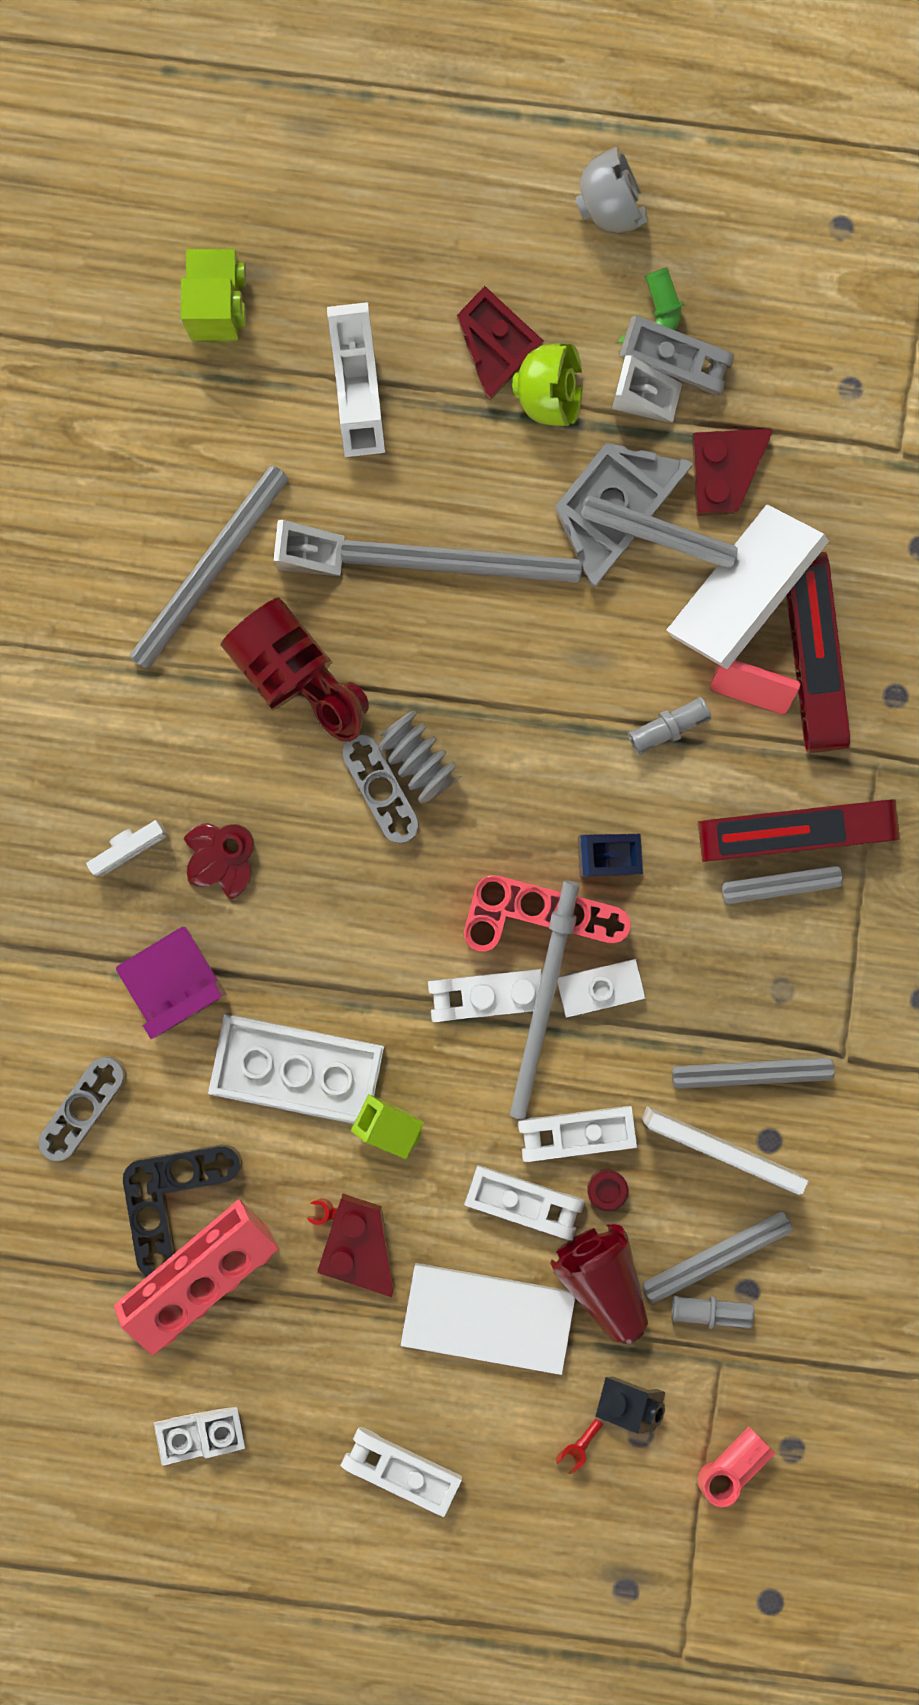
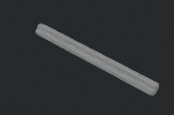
[130,465,288,669]
[341,540,582,583]

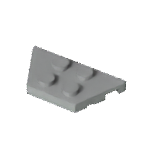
[555,443,693,588]

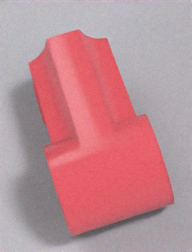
[697,1426,776,1507]

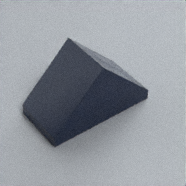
[577,833,643,878]

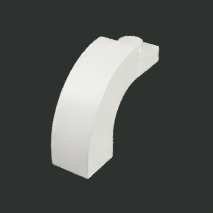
[327,302,385,457]

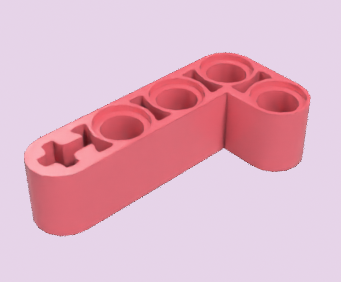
[464,875,631,952]

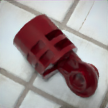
[220,597,369,742]

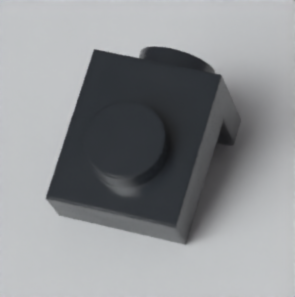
[595,1376,665,1434]

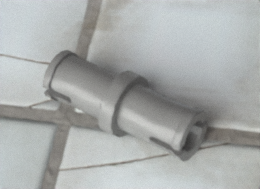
[627,697,712,756]

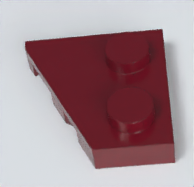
[457,286,544,401]
[317,1194,395,1297]

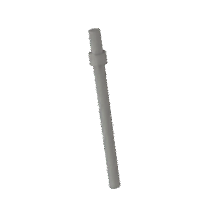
[510,880,580,1119]

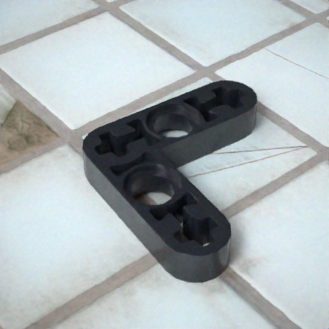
[123,1144,242,1276]

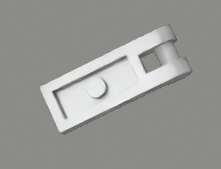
[428,969,542,1022]
[518,1105,637,1162]
[464,1165,585,1240]
[341,1427,462,1517]

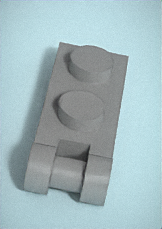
[619,316,734,395]

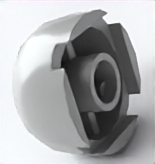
[575,146,648,234]

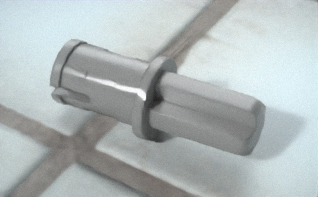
[671,1296,754,1329]

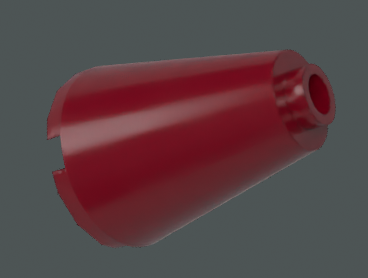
[550,1224,648,1344]

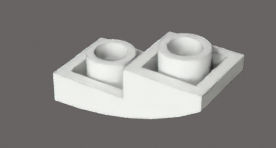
[153,1407,245,1466]

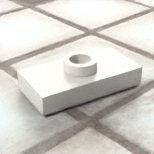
[86,820,169,877]
[557,959,645,1018]

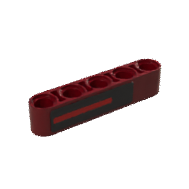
[786,552,850,753]
[697,799,900,862]

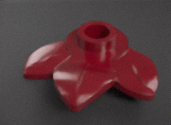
[184,823,254,899]

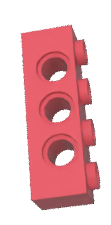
[113,1199,279,1356]

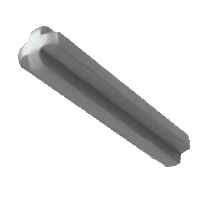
[722,866,843,904]

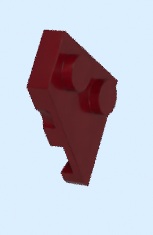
[692,429,772,516]

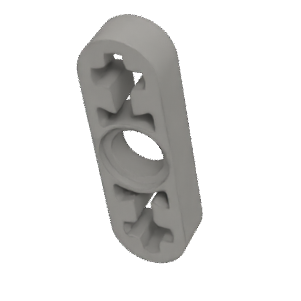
[343,735,418,843]
[39,1056,126,1161]

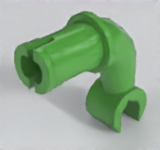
[617,267,684,359]

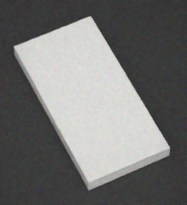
[667,505,829,669]
[208,1014,384,1124]
[641,1106,808,1195]
[400,1263,575,1375]

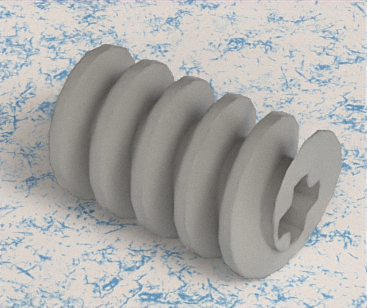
[378,710,462,803]

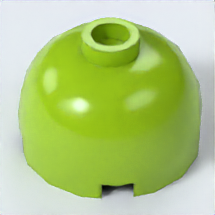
[512,343,583,426]

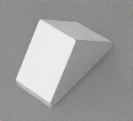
[612,356,682,422]
[274,520,344,576]

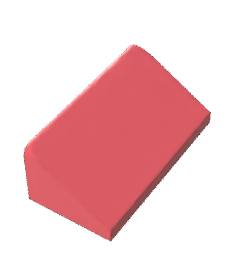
[710,660,801,714]

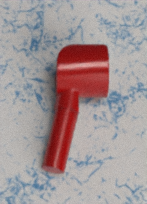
[307,1199,338,1225]
[556,1418,604,1474]

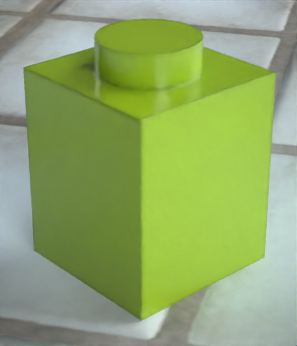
[350,1094,424,1159]

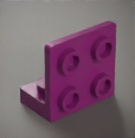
[116,927,227,1039]

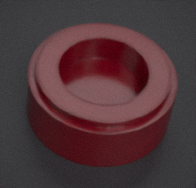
[587,1169,629,1211]

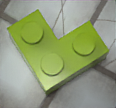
[181,249,246,341]

